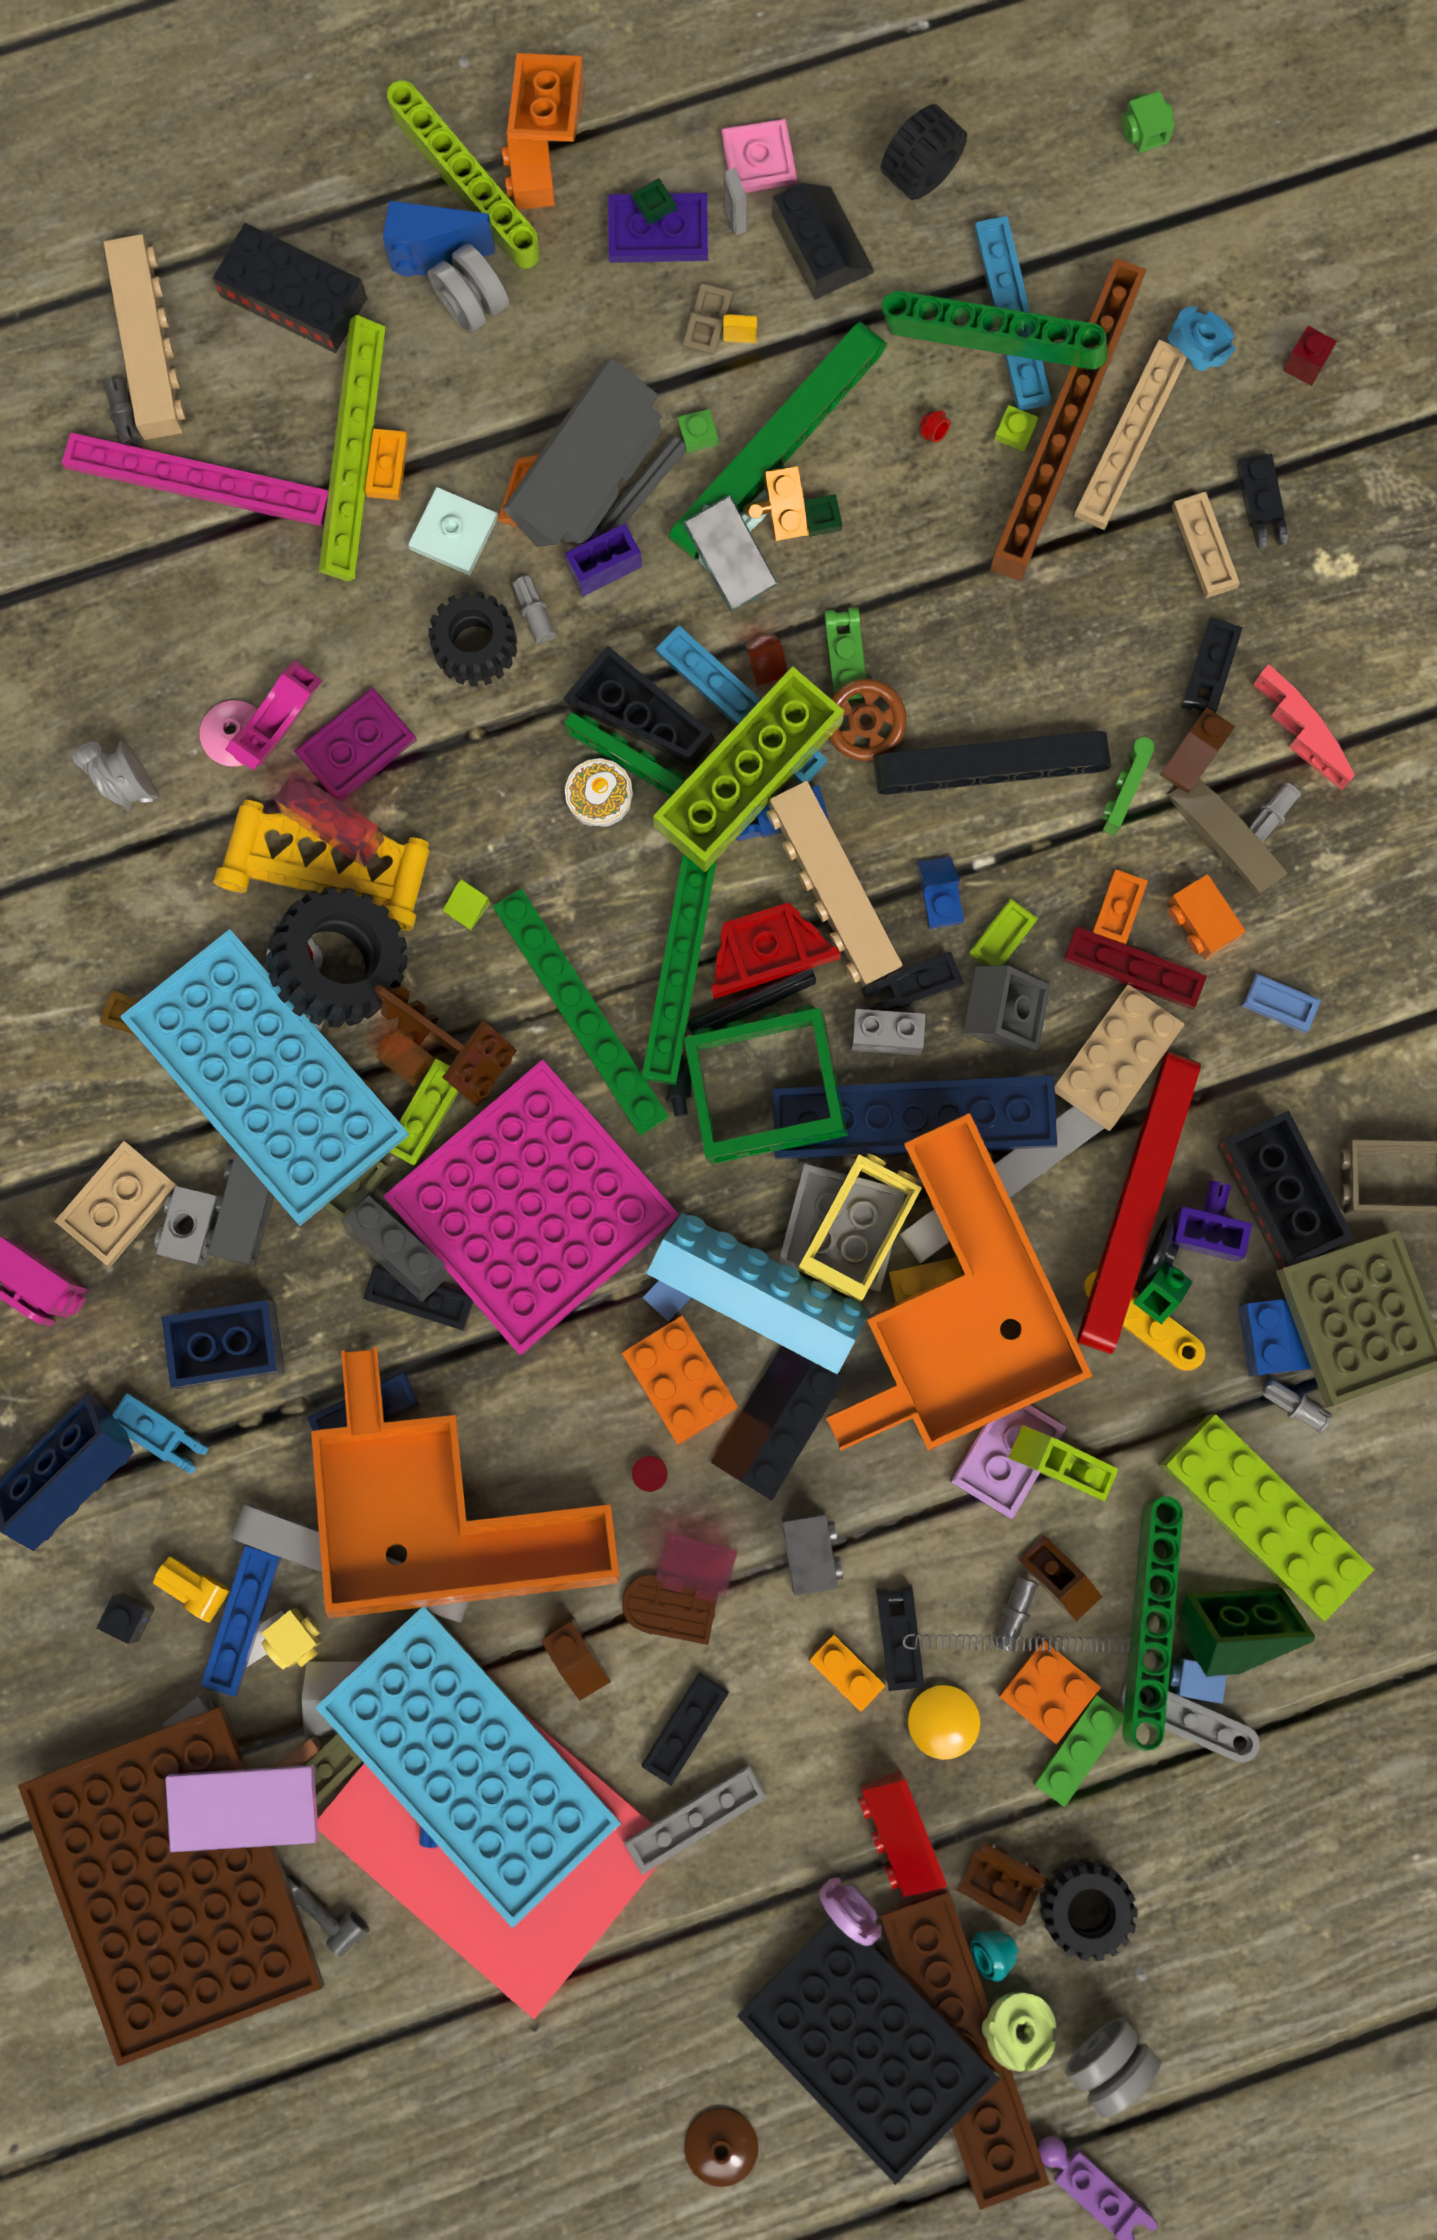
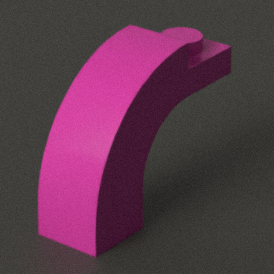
[225,660,323,770]

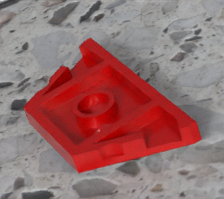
[711,902,841,999]

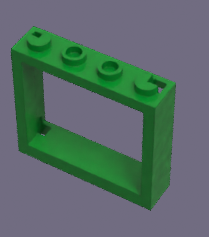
[684,1005,848,1165]

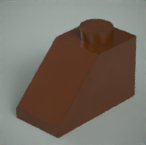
[1160,708,1235,794]
[1018,1536,1102,1622]
[541,1619,611,1701]

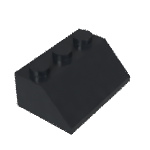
[772,183,874,300]

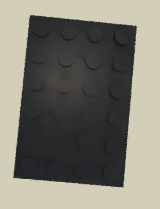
[737,1919,1001,2185]

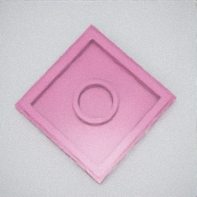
[721,119,797,193]

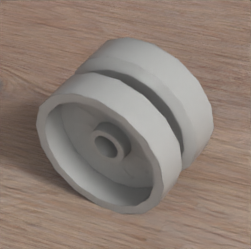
[428,243,510,335]
[1065,2017,1162,2118]

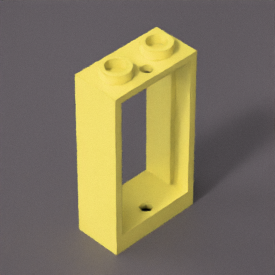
[798,1153,922,1303]

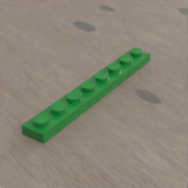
[642,854,717,1085]
[493,888,670,1137]

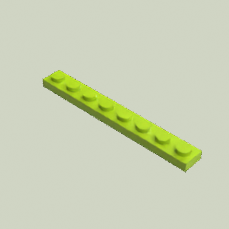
[318,315,386,582]

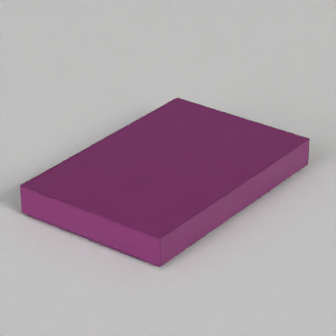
[294,687,417,804]

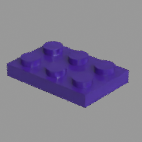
[608,193,708,263]

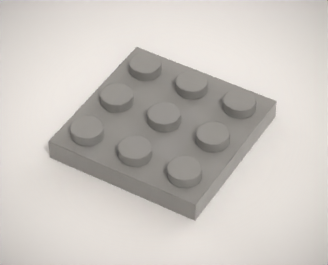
[779,1164,905,1293]

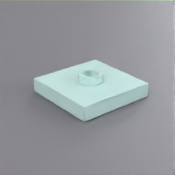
[408,487,498,576]

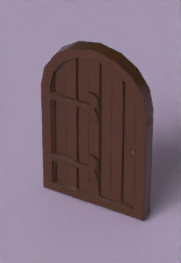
[622,1575,719,1645]

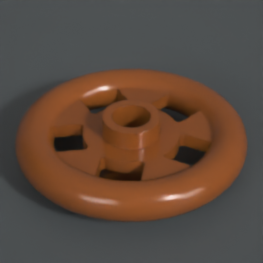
[829,679,907,761]

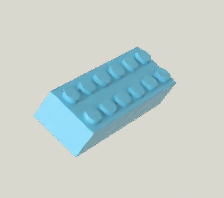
[646,1213,870,1375]

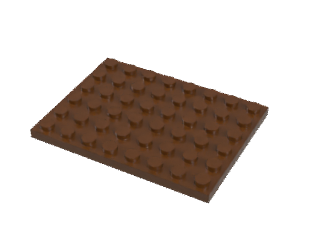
[18,1705,325,2067]

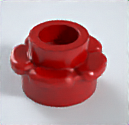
[920,410,951,443]

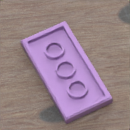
[166,1765,319,1852]

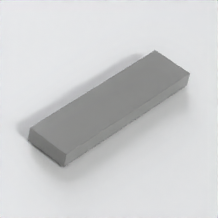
[623,1765,768,1875]

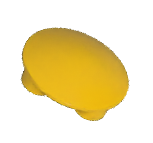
[907,1685,980,1759]

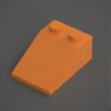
[507,53,585,142]

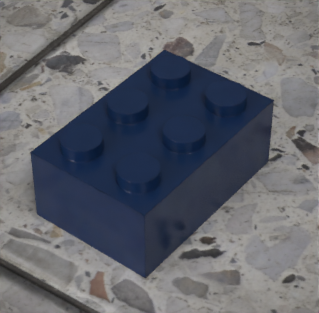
[161,1300,285,1389]

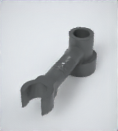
[287,1874,370,1957]

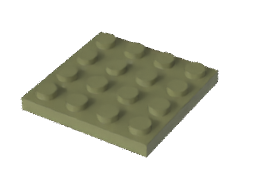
[1276,1230,1437,1407]

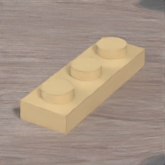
[1172,492,1240,598]

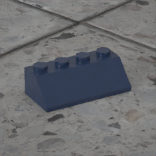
[0,1392,134,1551]

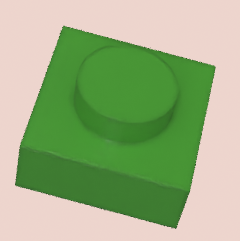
[678,409,718,453]

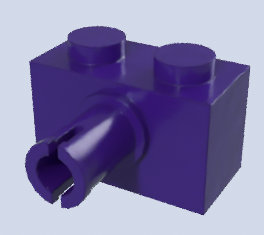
[565,523,642,597]
[1173,1181,1253,1262]

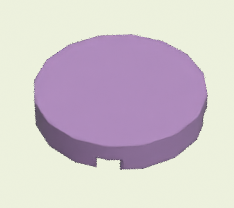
[819,1878,882,1946]

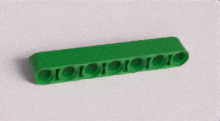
[881,291,1108,369]
[1122,1496,1183,1751]

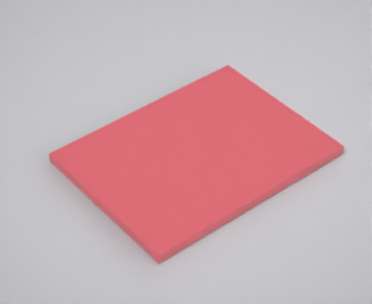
[317,1704,657,2019]

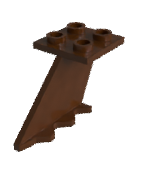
[374,984,517,1107]

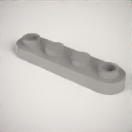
[1120,1683,1260,1762]

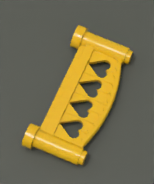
[213,800,430,931]

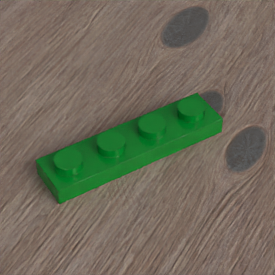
[564,712,686,797]

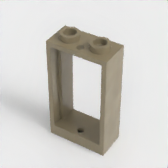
[1339,1140,1437,1216]

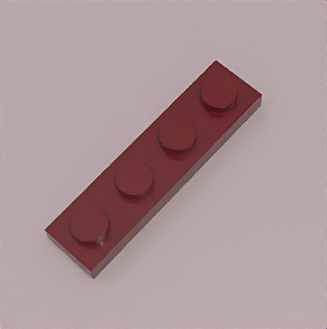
[1063,927,1207,1010]

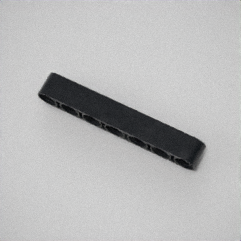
[873,731,1111,795]

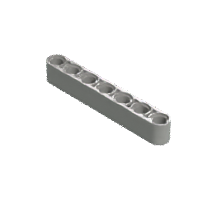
[899,1106,1104,1264]
[231,1503,469,1622]

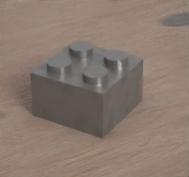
[782,1514,844,1596]

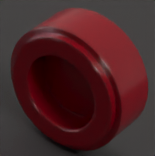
[632,1456,668,1492]

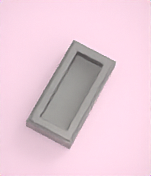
[723,168,747,235]

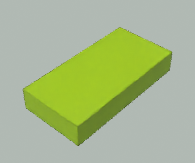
[969,898,1038,966]

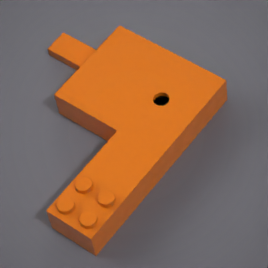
[826,1113,1093,1451]
[311,1346,620,1619]

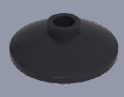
[1141,1214,1179,1281]

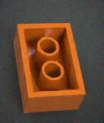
[622,1316,739,1446]

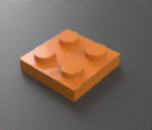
[998,1640,1101,1744]

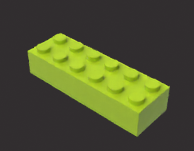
[653,666,844,872]
[1159,1414,1375,1622]

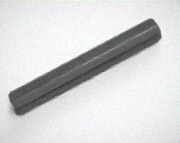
[597,436,686,535]

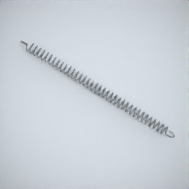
[903,1633,1150,1654]

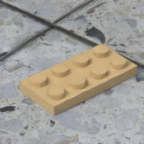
[1055,984,1185,1131]

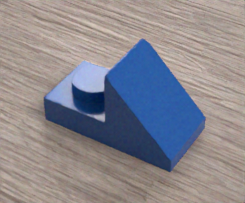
[917,856,964,929]

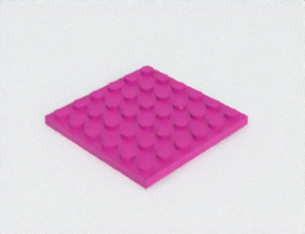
[383,1060,680,1356]

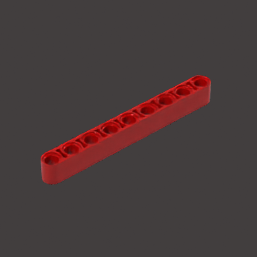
[1077,1052,1201,1355]

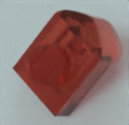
[746,632,788,685]

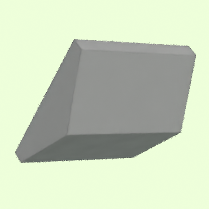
[302,1661,363,1736]

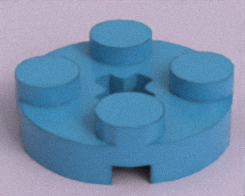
[1168,306,1236,371]

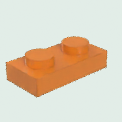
[1093,869,1148,945]

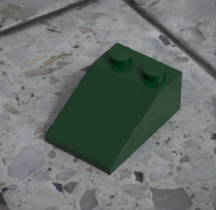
[1176,1588,1315,1677]

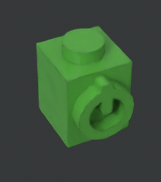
[1121,91,1175,154]

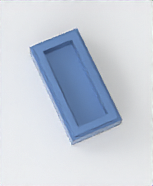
[1242,973,1321,1033]

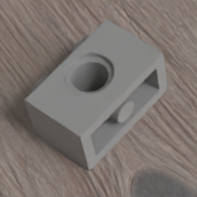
[851,1009,926,1056]
[154,1186,218,1267]

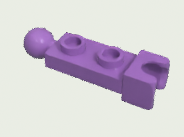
[1038,2136,1158,2240]

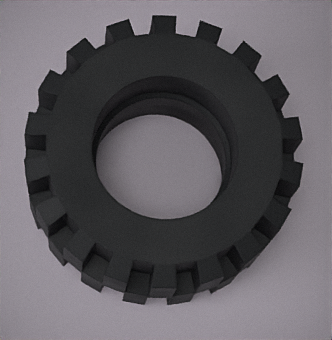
[880,104,968,201]
[428,591,517,687]
[1040,1859,1138,1961]

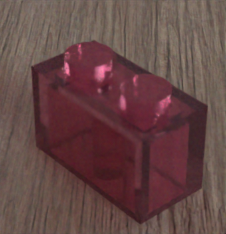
[656,1532,738,1602]

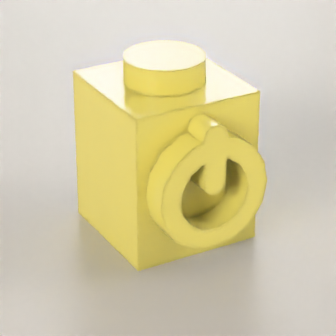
[261,1608,322,1670]

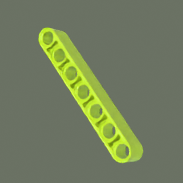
[387,80,540,268]

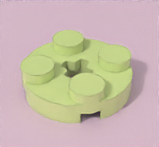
[982,1992,1056,2071]

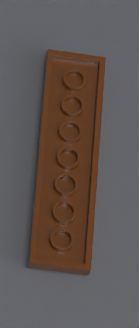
[880,1890,1050,2210]

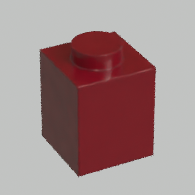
[1283,325,1337,386]

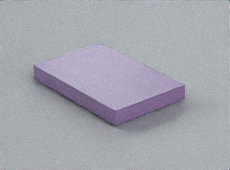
[950,1405,1067,1520]

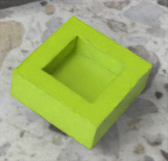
[994,405,1039,452]

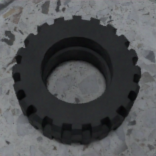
[266,887,408,1028]

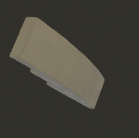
[1167,779,1288,897]

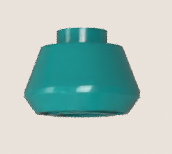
[970,1931,1018,1982]

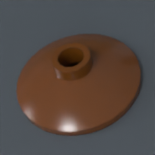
[684,2108,758,2187]

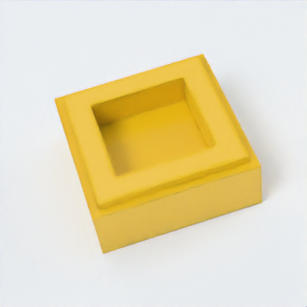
[723,314,757,343]

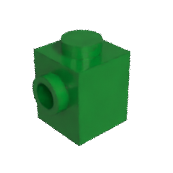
[1133,1262,1193,1325]

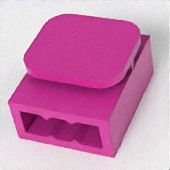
[0,1236,88,1327]

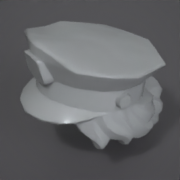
[72,740,159,813]

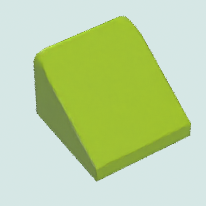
[443,879,491,931]

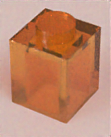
[376,1030,434,1087]

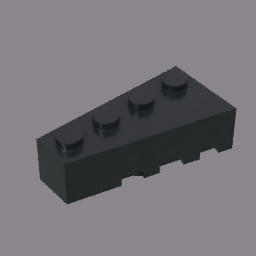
[564,645,715,766]

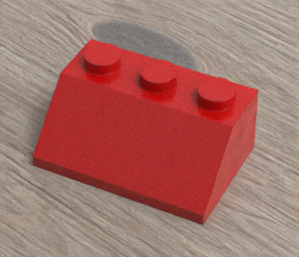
[857,1770,948,1897]

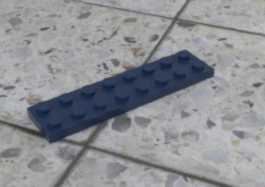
[773,1075,1057,1160]

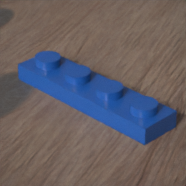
[201,1545,281,1697]

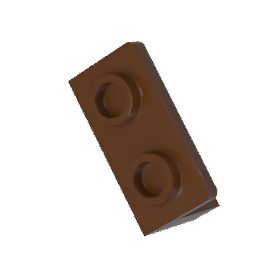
[956,1843,1047,1927]

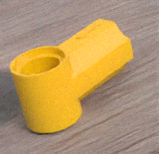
[152,1556,230,1623]

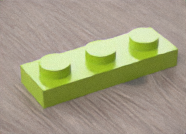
[389,1059,459,1167]

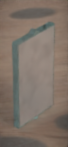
[682,495,778,612]

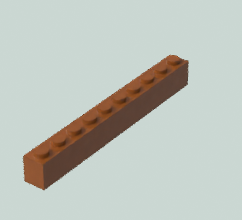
[990,258,1147,582]

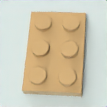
[54,1141,179,1267]

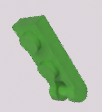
[824,607,866,703]
[1101,737,1154,836]

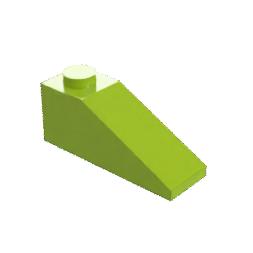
[1008,1425,1119,1502]

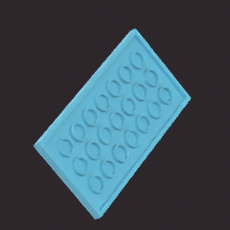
[120,929,409,1226]
[315,1607,621,1928]

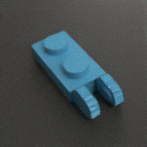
[112,1393,209,1474]

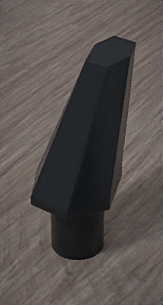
[665,1064,692,1117]

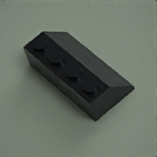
[711,1346,846,1501]

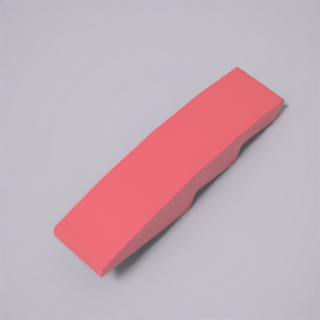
[1253,664,1355,790]

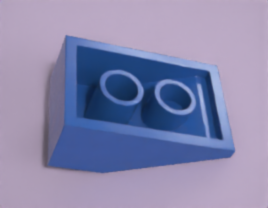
[383,201,495,277]
[1238,1299,1312,1377]

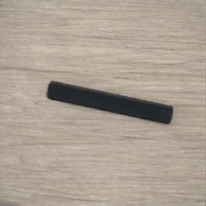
[688,968,816,1036]

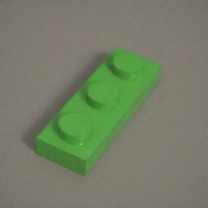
[1033,1694,1124,1807]

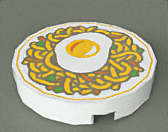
[565,758,633,827]

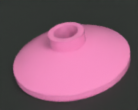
[199,700,258,767]

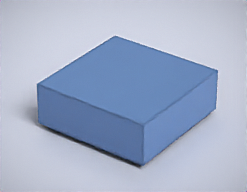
[643,1281,692,1322]

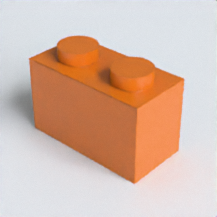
[502,138,555,210]
[1167,874,1246,960]

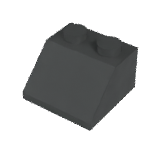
[963,965,1050,1052]

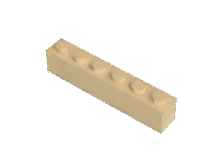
[104,234,186,440]
[766,781,903,988]

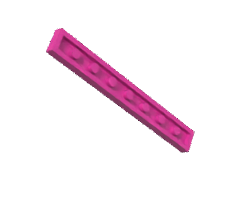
[62,433,329,527]

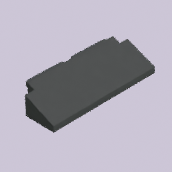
[502,358,663,547]

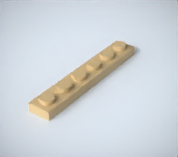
[1074,340,1188,530]

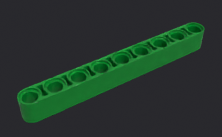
[668,322,887,560]

